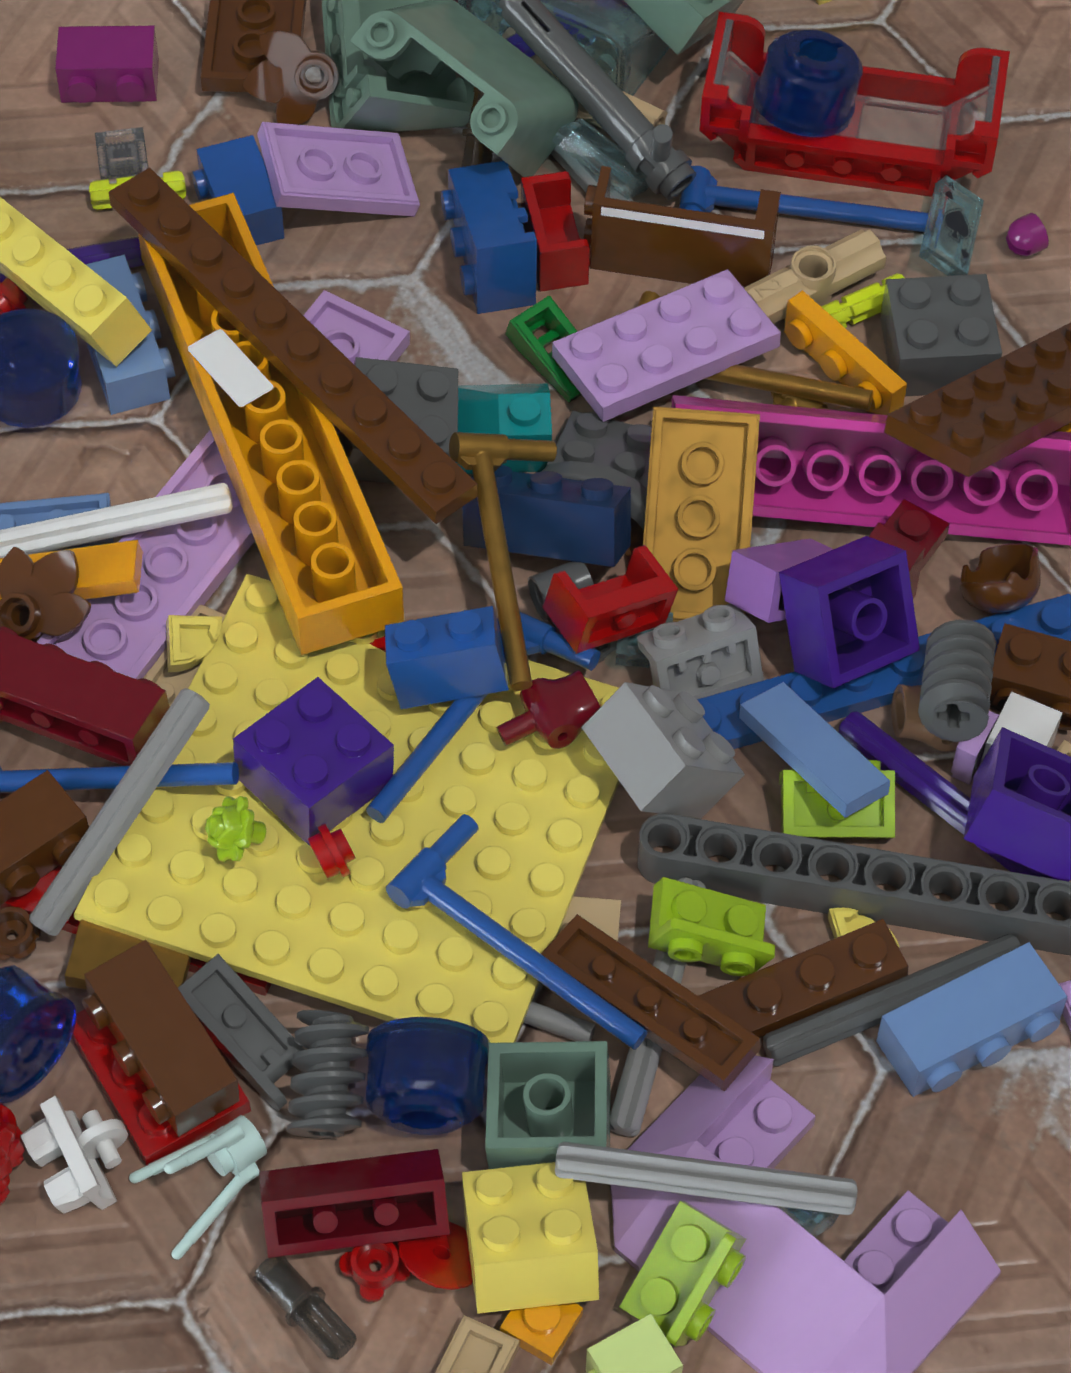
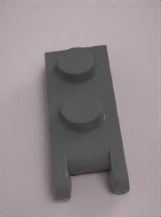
[178,954,306,1111]

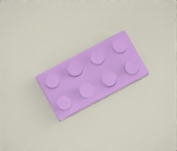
[552,269,781,422]

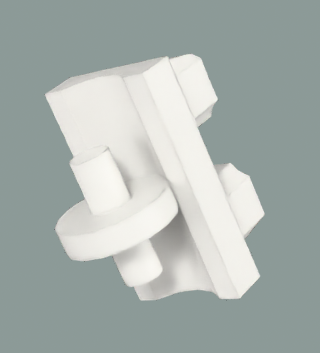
[21,1096,128,1214]

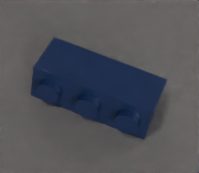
[462,465,631,567]

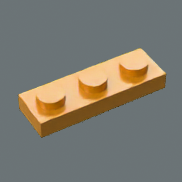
[784,290,907,415]

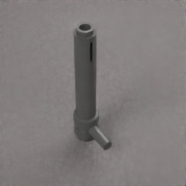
[499,0,696,200]

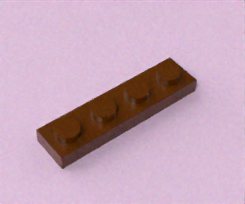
[541,914,761,1091]
[698,919,909,1038]

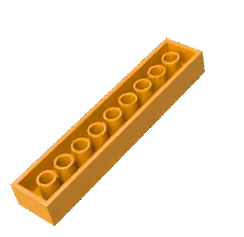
[138,193,404,655]

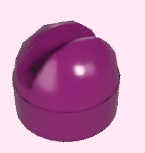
[1006,213,1049,257]

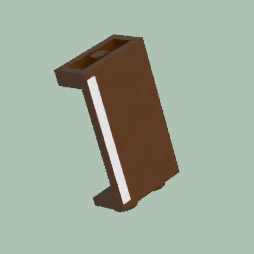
[583,166,781,288]

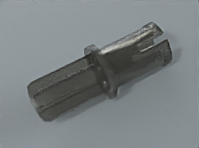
[253,1256,357,1360]

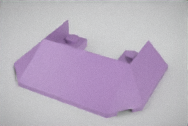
[610,1055,1001,1373]

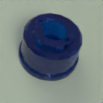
[753,30,863,137]
[0,309,82,428]
[0,965,77,1103]
[366,1017,490,1135]

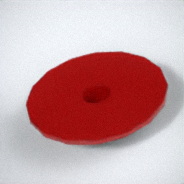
[398,1221,473,1290]

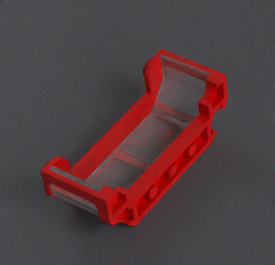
[699,11,1010,198]

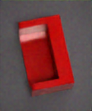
[521,171,590,292]
[543,545,678,654]

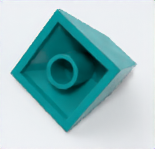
[456,383,552,474]

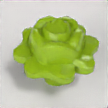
[205,796,266,862]

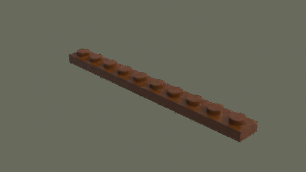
[109,167,478,524]

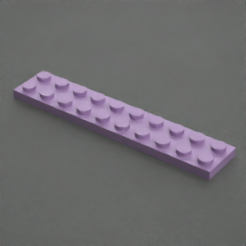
[36,290,410,680]

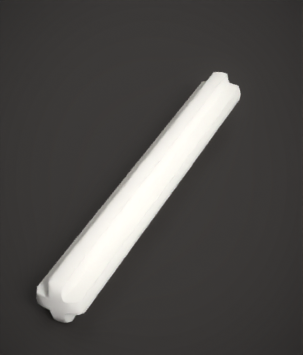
[0,483,233,558]

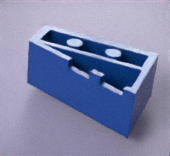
[440,161,537,314]

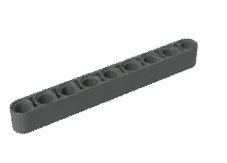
[637,814,1071,956]

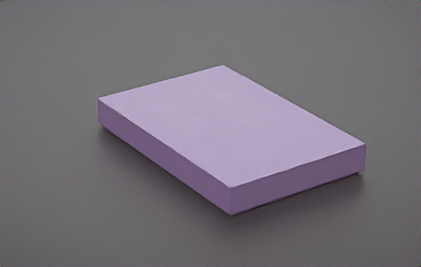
[257,122,420,217]

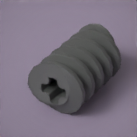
[918,619,996,742]
[286,1010,369,1139]

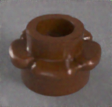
[0,907,41,961]

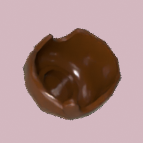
[960,544,1041,614]

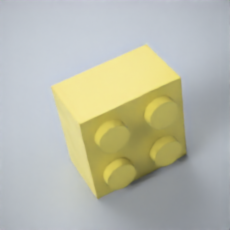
[462,1162,599,1314]

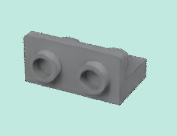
[637,604,764,699]

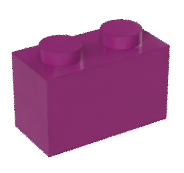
[55,25,159,103]

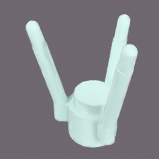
[129,1115,267,1260]

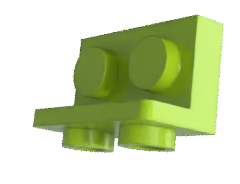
[779,760,895,839]
[648,877,776,976]
[619,1201,746,1347]

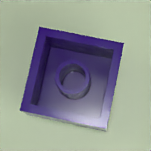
[779,536,920,688]
[233,677,394,846]
[964,727,1071,882]

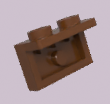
[990,623,1071,730]

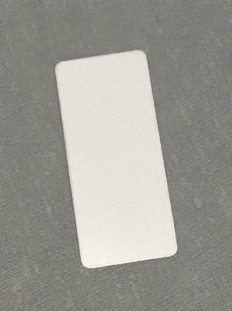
[188,329,274,407]

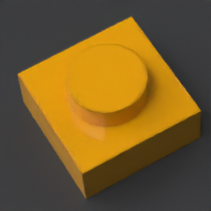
[500,1303,584,1365]

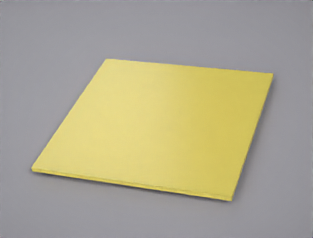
[74,574,619,1054]

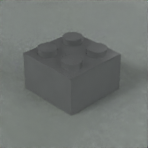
[880,274,1002,396]
[344,357,459,484]

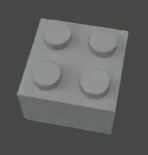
[581,682,745,819]

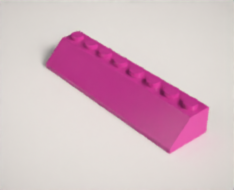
[671,395,1071,546]

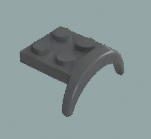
[542,411,652,531]

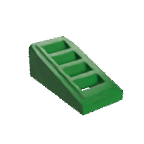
[505,295,582,403]

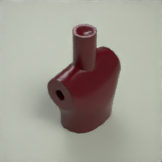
[496,670,601,749]

